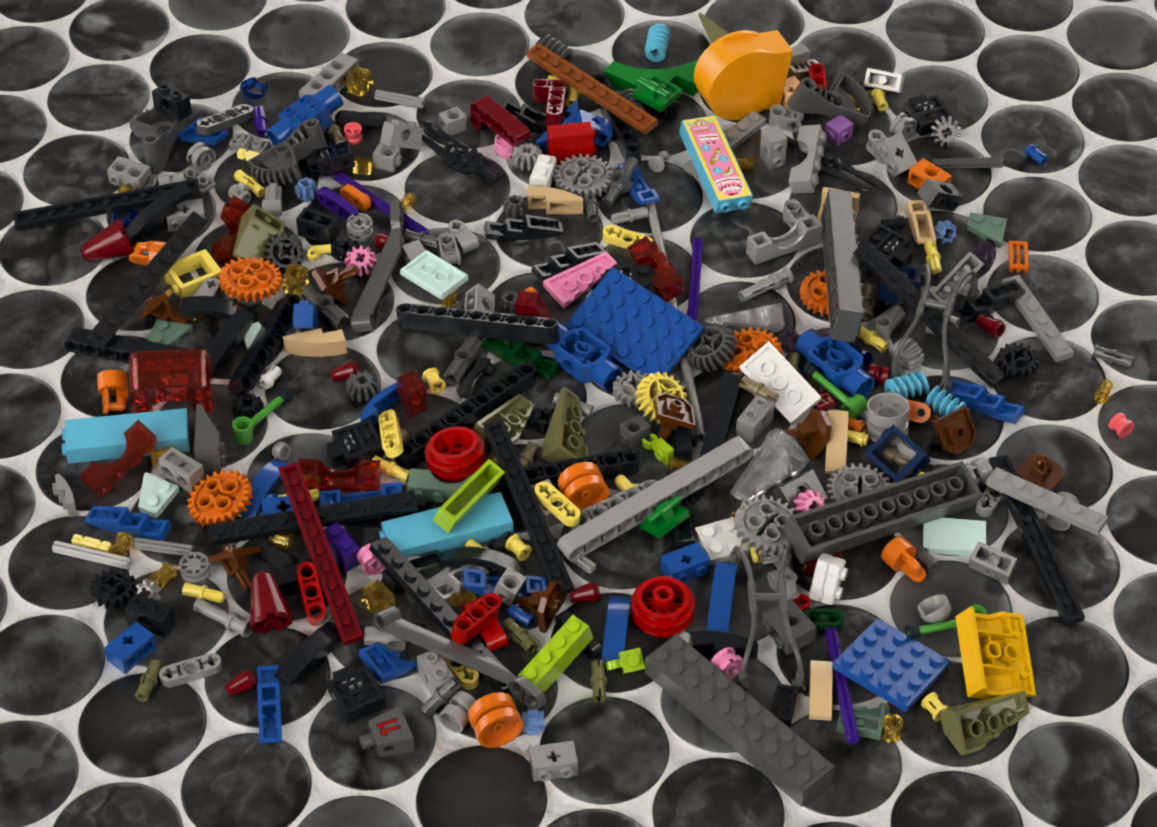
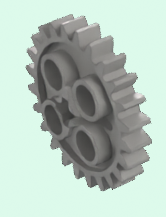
[554,154,613,200]
[826,463,892,504]
[734,495,796,557]

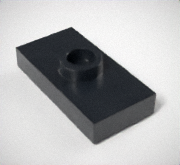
[673,517,696,549]
[771,683,799,727]

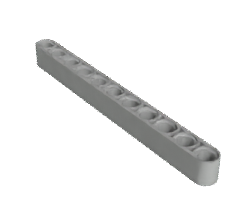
[557,436,754,562]

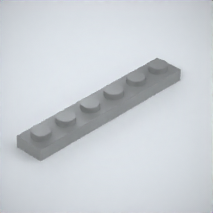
[683,111,767,178]
[1002,275,1074,362]
[986,467,1108,536]

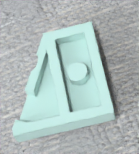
[138,472,179,519]

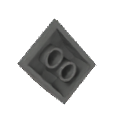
[194,404,227,477]

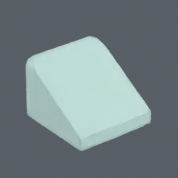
[243,322,261,349]

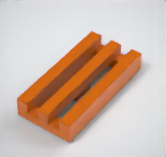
[1008,241,1029,273]

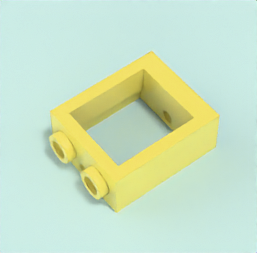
[164,249,221,299]

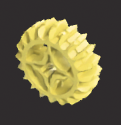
[635,371,688,425]

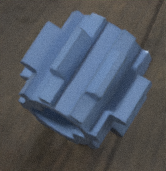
[295,177,318,202]
[934,219,957,244]
[522,708,545,736]

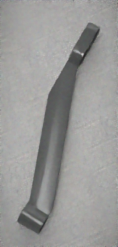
[351,201,404,334]
[373,606,546,710]

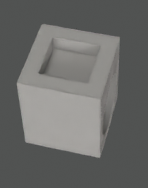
[438,107,468,136]
[373,143,402,173]
[493,567,526,606]

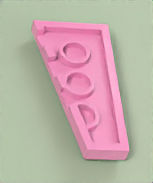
[543,252,617,308]

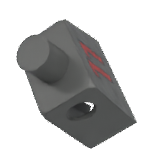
[359,706,415,757]

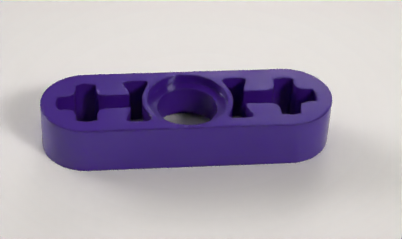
[316,186,359,221]

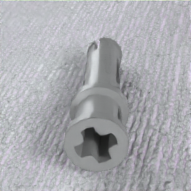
[738,267,794,303]
[193,598,253,638]

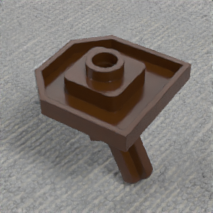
[311,264,360,305]
[137,288,188,324]
[654,392,695,443]
[929,405,977,455]
[779,410,832,460]
[1016,454,1064,492]
[208,545,261,591]
[514,581,563,633]

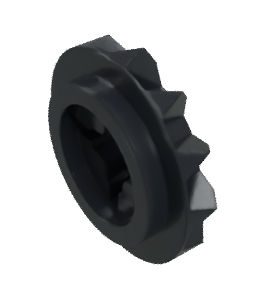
[331,238,360,262]
[232,393,264,419]
[529,407,555,433]

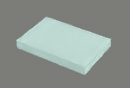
[400,250,468,300]
[923,518,986,556]

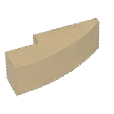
[527,186,583,214]
[905,200,936,244]
[283,328,347,357]
[825,410,848,474]
[809,660,833,721]

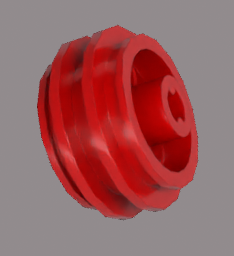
[424,426,487,482]
[631,576,695,638]

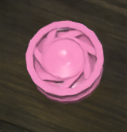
[494,134,518,159]
[357,544,386,575]
[711,647,743,679]

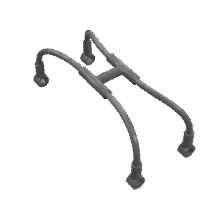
[888,263,980,392]
[727,545,806,693]

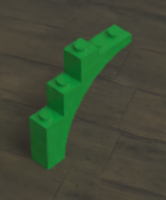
[603,58,699,97]

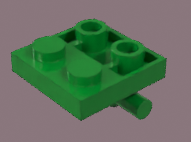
[632,74,683,112]
[637,495,690,539]

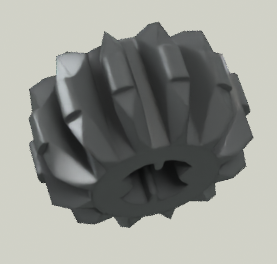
[346,370,380,403]

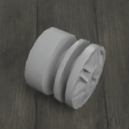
[866,392,910,445]

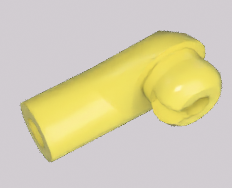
[306,244,331,261]
[614,475,638,492]

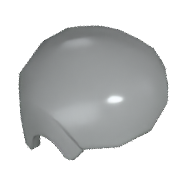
[918,594,951,624]

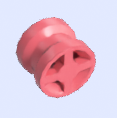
[344,122,363,145]
[1108,413,1134,438]

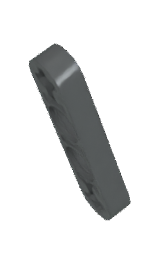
[196,104,253,135]

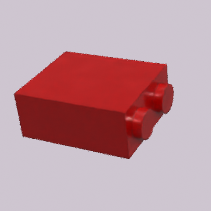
[547,122,596,165]

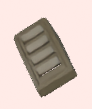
[787,59,819,81]

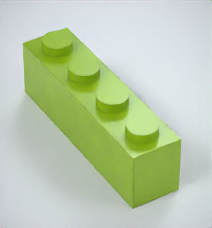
[433,459,505,534]
[518,615,593,701]

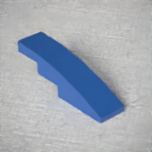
[946,379,1025,424]
[84,506,172,541]
[706,562,737,633]
[257,665,282,745]

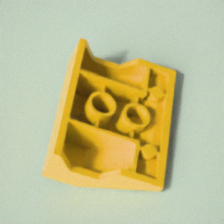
[955,607,1036,699]

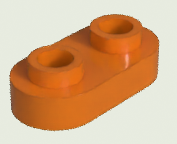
[340,184,371,212]
[907,399,931,423]

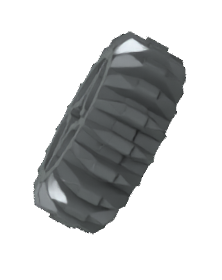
[686,323,738,373]

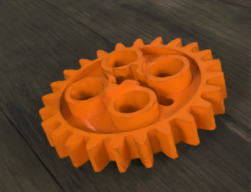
[219,256,282,303]
[800,269,863,318]
[722,327,782,376]
[187,469,253,527]

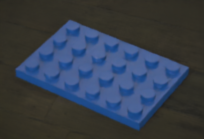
[565,267,705,376]

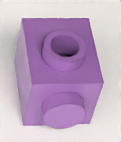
[825,114,854,146]

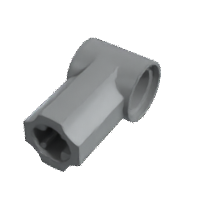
[262,183,282,216]
[874,305,906,340]
[364,626,406,652]

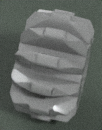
[930,116,961,147]
[512,142,543,172]
[892,338,924,371]

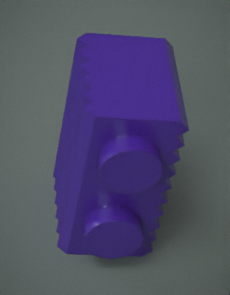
[324,522,360,572]

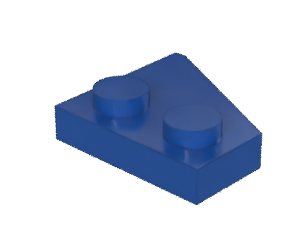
[177,117,228,146]
[358,642,417,684]

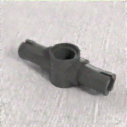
[602,157,639,206]

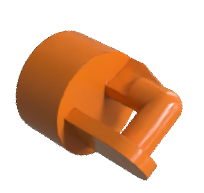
[128,241,166,265]
[97,369,128,414]
[881,536,926,583]

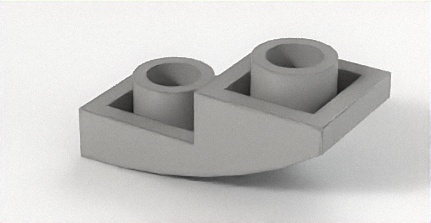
[228,133,271,153]
[179,165,216,195]
[52,474,77,517]

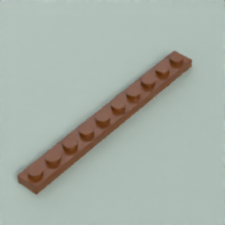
[526,43,659,135]

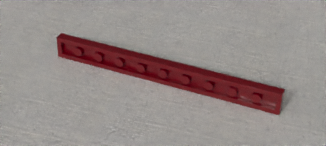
[278,462,364,646]

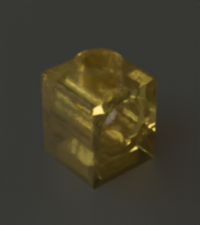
[346,66,373,97]
[282,263,309,296]
[361,579,395,614]

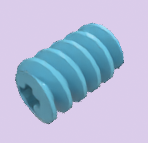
[644,24,670,62]
[884,371,930,399]
[925,385,970,417]

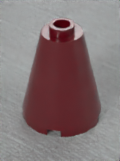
[80,219,134,262]
[250,571,293,633]

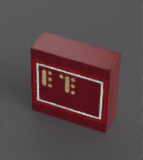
[813,390,837,412]

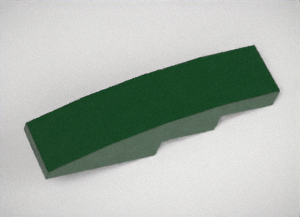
[481,338,561,381]

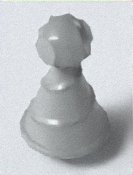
[648,151,669,172]

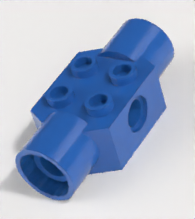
[266,85,343,146]
[544,323,623,391]
[795,329,875,398]

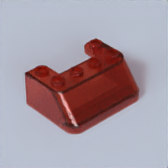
[129,349,215,413]

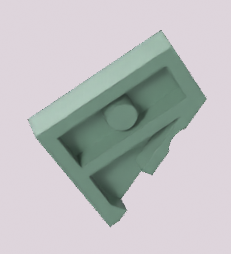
[967,212,1007,248]
[147,319,193,346]
[836,703,886,740]

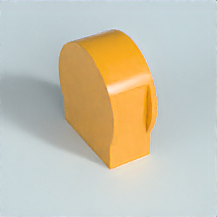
[694,30,793,120]

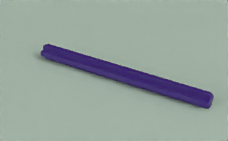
[334,171,429,235]
[687,237,703,322]
[825,627,859,745]

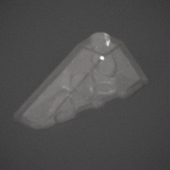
[704,302,786,333]
[730,428,809,503]

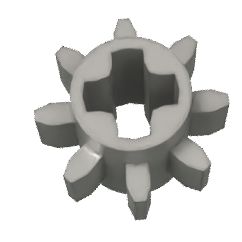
[228,183,251,206]
[134,578,163,601]

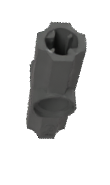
[302,284,350,330]
[444,336,483,386]

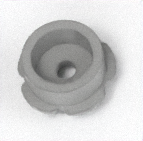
[272,441,291,461]

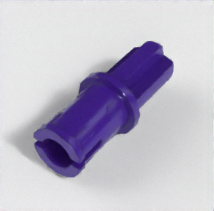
[253,105,268,137]

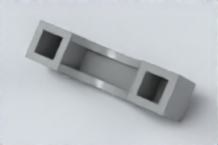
[789,124,826,194]
[746,214,823,265]

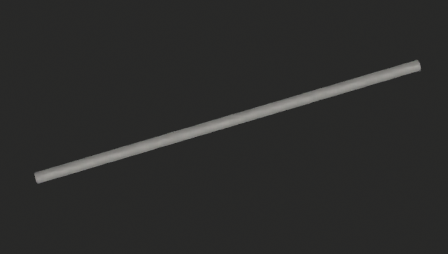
[646,202,706,440]

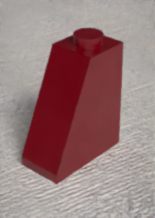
[515,290,553,318]

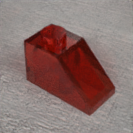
[397,370,427,418]

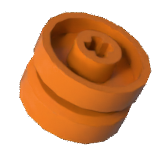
[557,462,609,511]
[467,692,524,748]

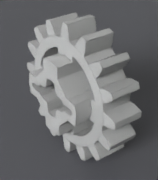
[613,370,652,408]

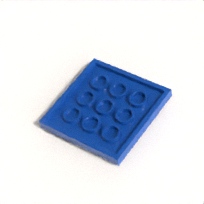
[832,618,951,712]

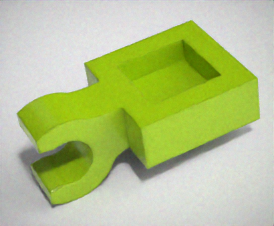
[642,433,674,467]
[605,648,645,674]

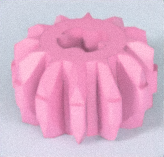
[344,245,377,278]
[793,490,827,514]

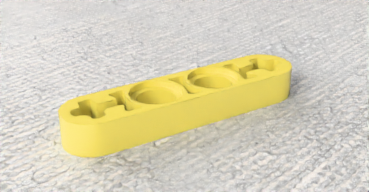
[378,410,404,458]

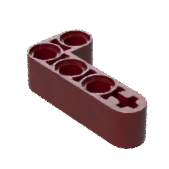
[532,79,566,128]
[470,95,531,147]

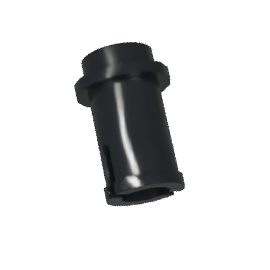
[881,215,905,230]
[488,531,513,553]

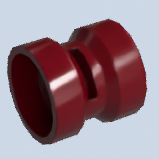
[868,363,891,386]

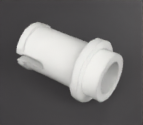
[259,365,282,389]

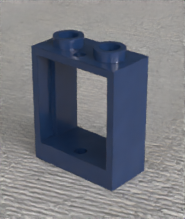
[865,425,931,483]

